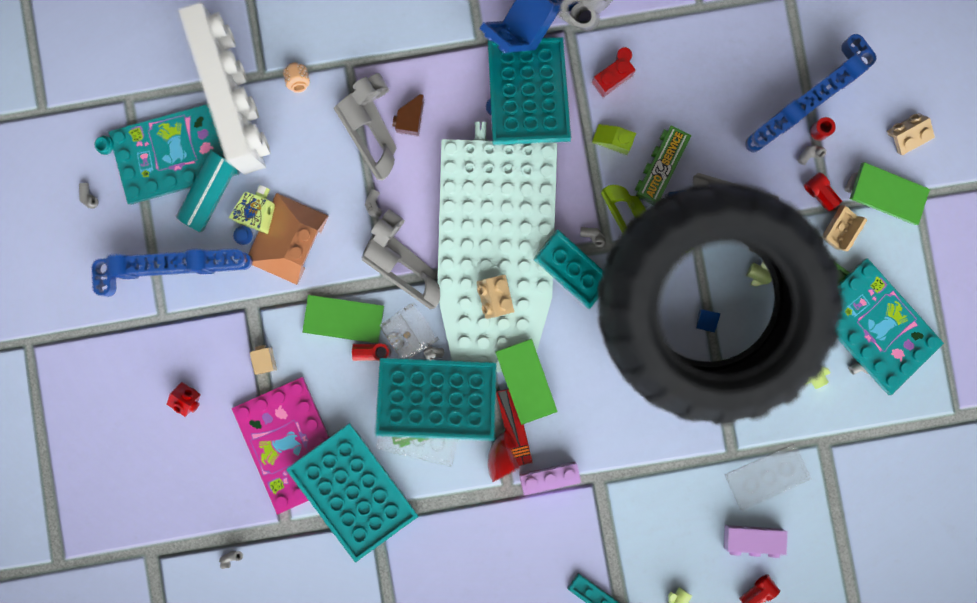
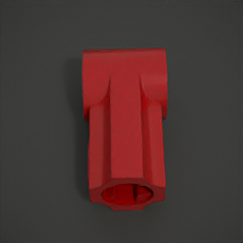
[804,172,842,212]
[352,343,391,361]
[739,574,781,603]

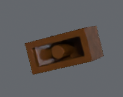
[392,94,425,136]

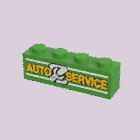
[634,126,692,205]

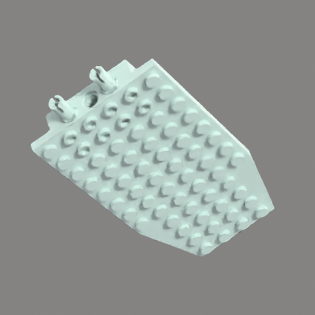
[437,122,557,372]

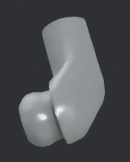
[79,183,98,209]

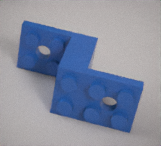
[479,0,578,53]

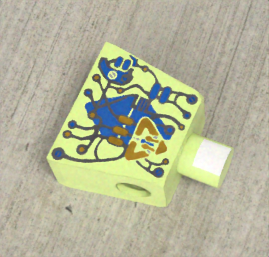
[229,185,275,234]

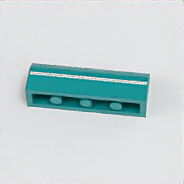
[176,149,237,232]

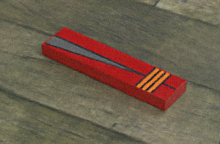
[496,389,533,466]

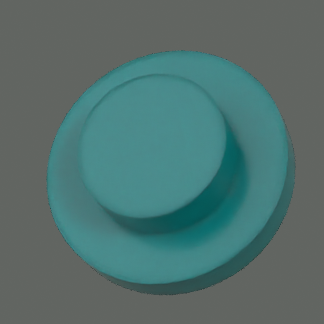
[94,136,114,155]

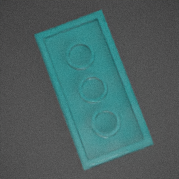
[533,230,603,309]

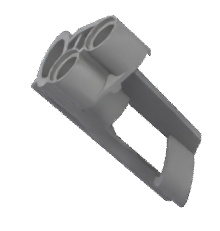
[558,0,613,31]
[334,73,397,180]
[362,209,440,309]

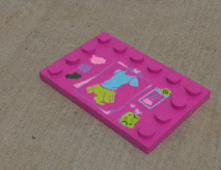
[231,377,329,515]

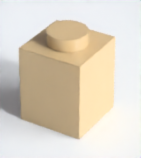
[250,345,277,375]

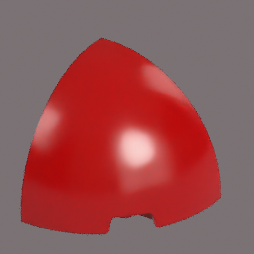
[488,430,520,482]

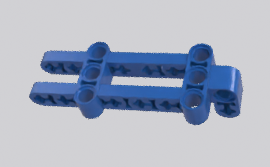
[745,34,877,152]
[92,249,253,297]

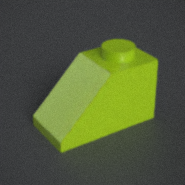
[592,124,636,155]

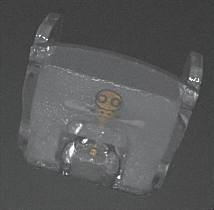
[380,302,439,359]

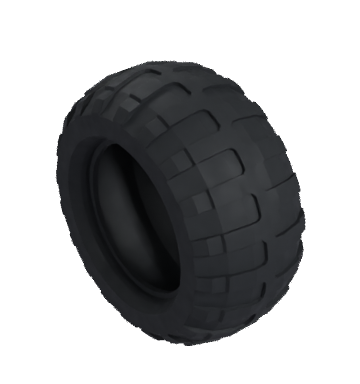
[598,184,844,425]

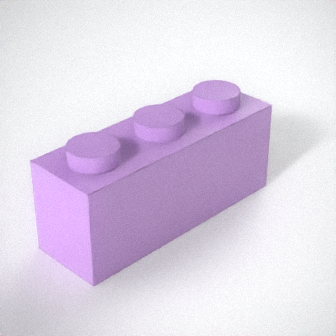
[519,462,581,496]
[724,525,788,558]

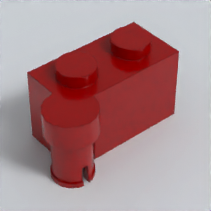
[592,47,636,97]

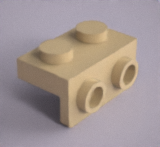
[887,114,935,155]
[823,205,867,251]
[477,275,514,319]

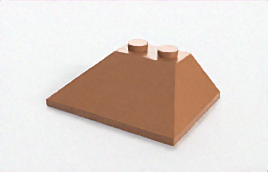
[246,193,329,285]

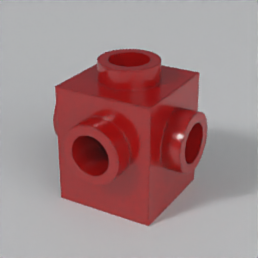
[166,382,201,417]

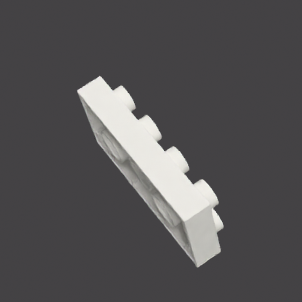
[179,3,271,175]

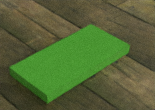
[849,162,930,225]
[302,295,384,344]
[495,339,558,425]

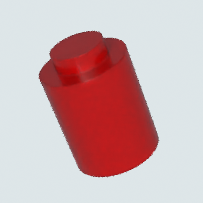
[810,117,836,141]

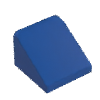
[696,309,721,333]

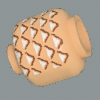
[283,62,310,92]

